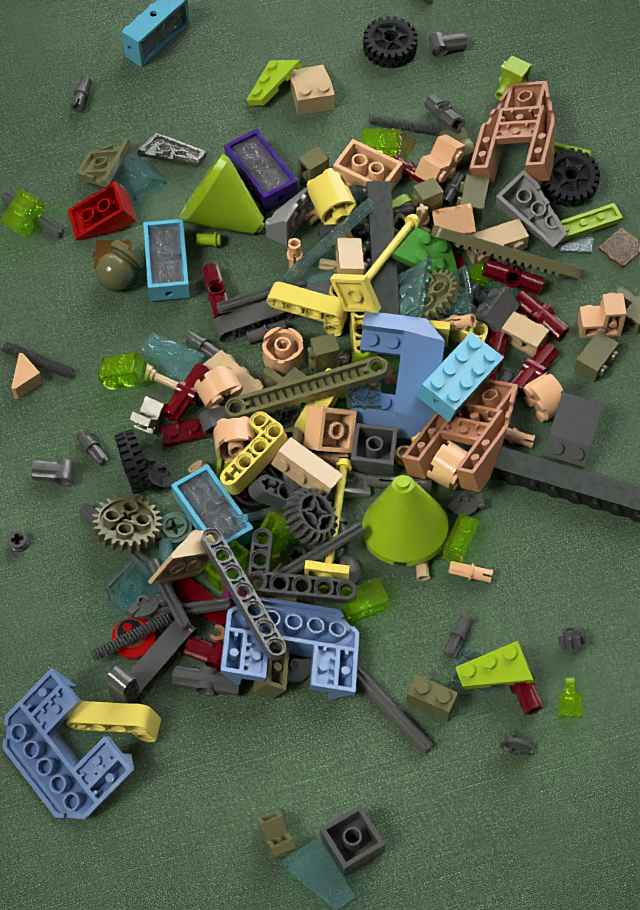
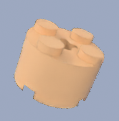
[262,327,304,376]
[194,365,243,409]
[523,372,563,422]
[213,416,256,464]
[427,440,468,490]

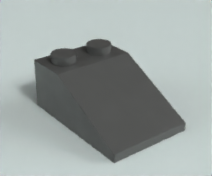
[544,392,603,467]

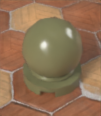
[96,239,146,291]

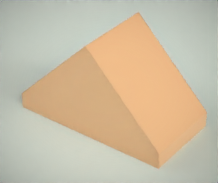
[11,353,43,399]

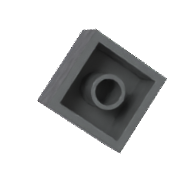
[351,423,398,476]
[320,805,385,876]

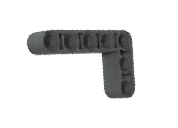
[247,528,357,604]
[105,620,198,704]

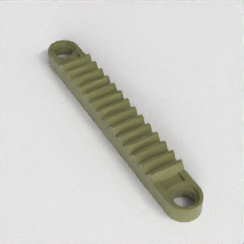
[431,225,585,279]
[225,356,388,419]

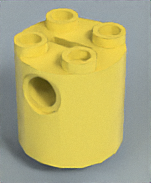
[307,168,358,226]

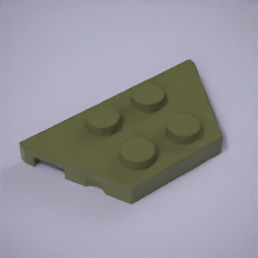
[76,139,131,187]

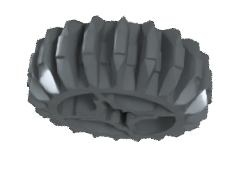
[283,487,339,546]

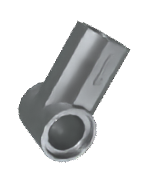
[32,459,76,486]

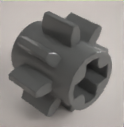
[558,627,587,654]

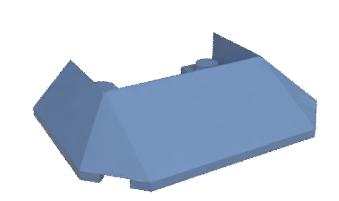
[351,311,445,440]
[220,596,359,701]
[2,668,135,819]

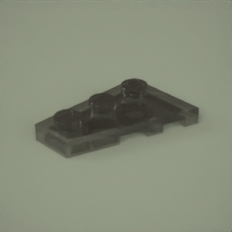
[138,132,207,167]

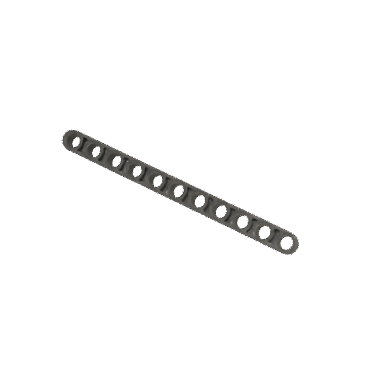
[212,260,422,342]

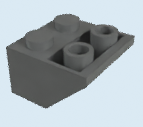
[463,287,520,334]

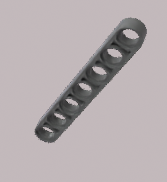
[201,528,286,661]

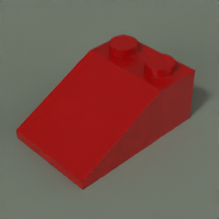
[68,181,136,241]

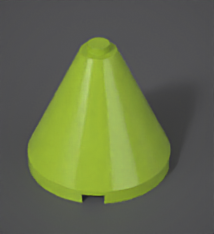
[178,153,265,234]
[362,475,449,566]

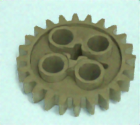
[399,269,461,320]
[92,494,162,553]

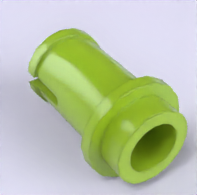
[196,232,222,248]

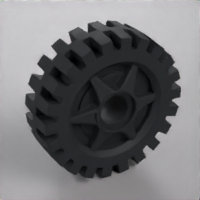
[363,16,418,69]
[542,148,600,207]
[114,429,152,494]

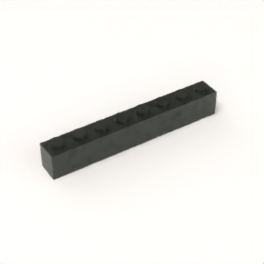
[362,181,400,315]
[489,447,640,522]

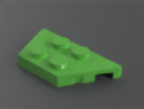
[390,228,460,282]

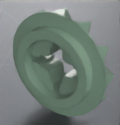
[160,512,192,544]

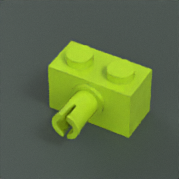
[494,55,531,100]

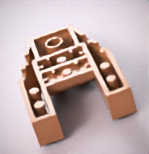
[469,81,556,184]
[402,379,518,492]

